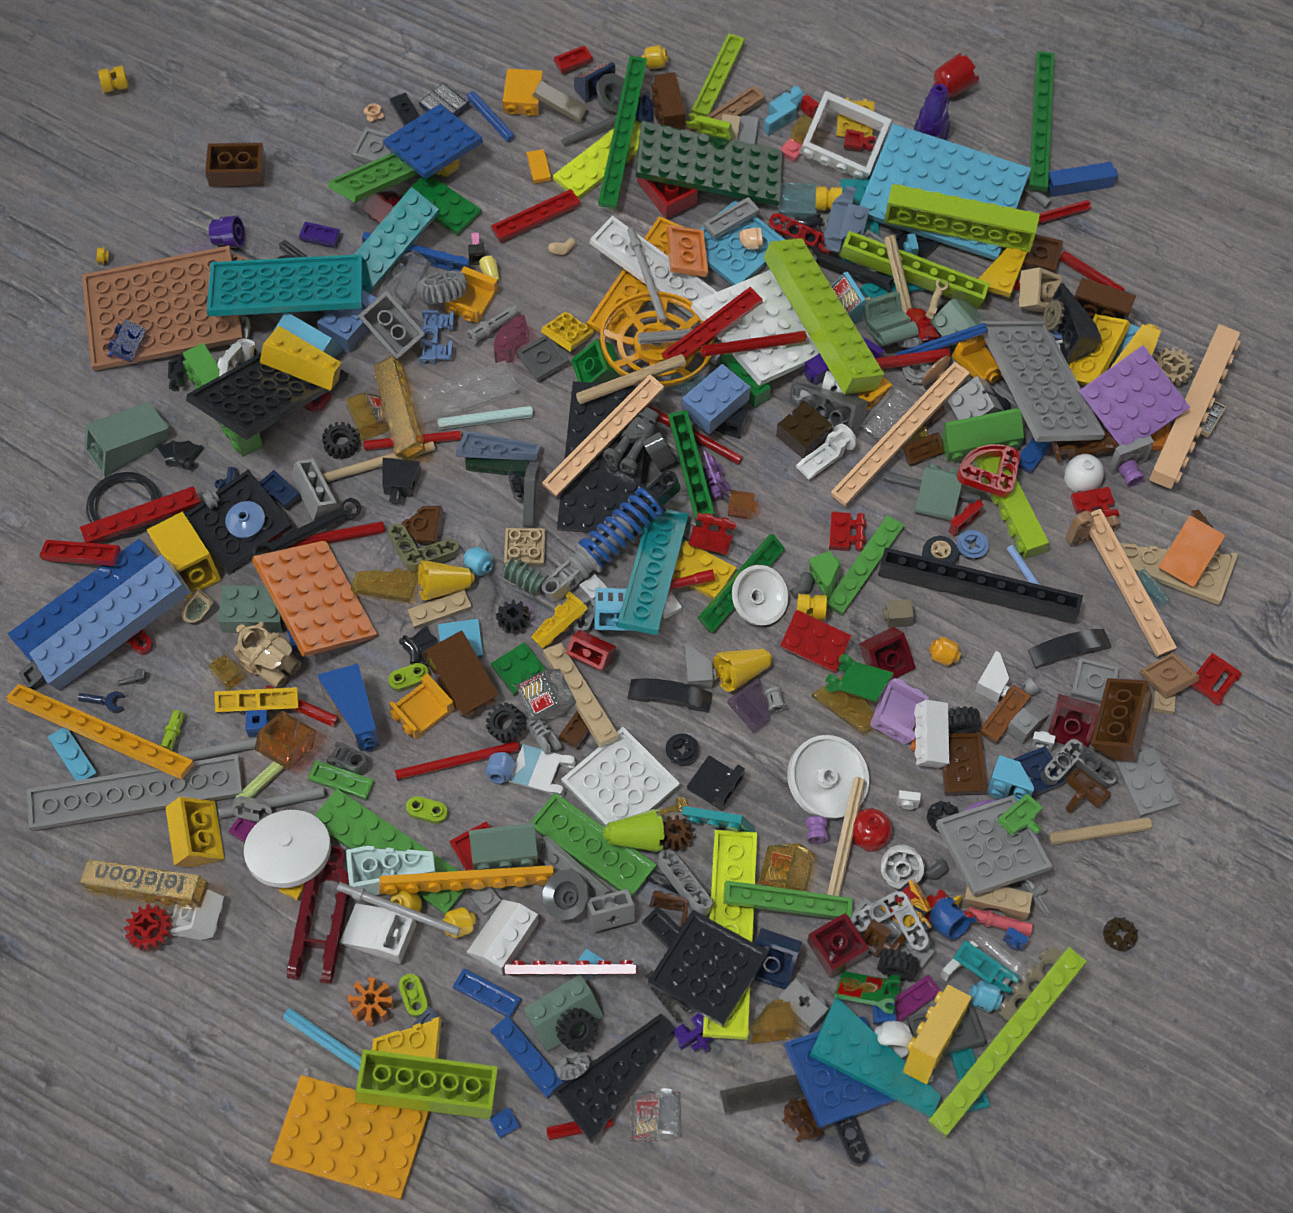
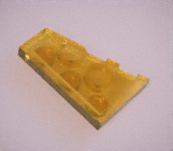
[351,568,418,603]
[811,676,874,735]

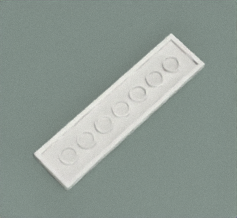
[589,216,717,324]

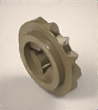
[1043,300,1065,331]

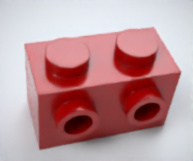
[565,630,616,671]

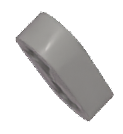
[573,597,595,633]
[232,796,272,822]

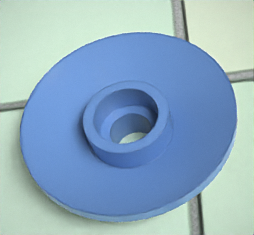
[225,501,265,538]

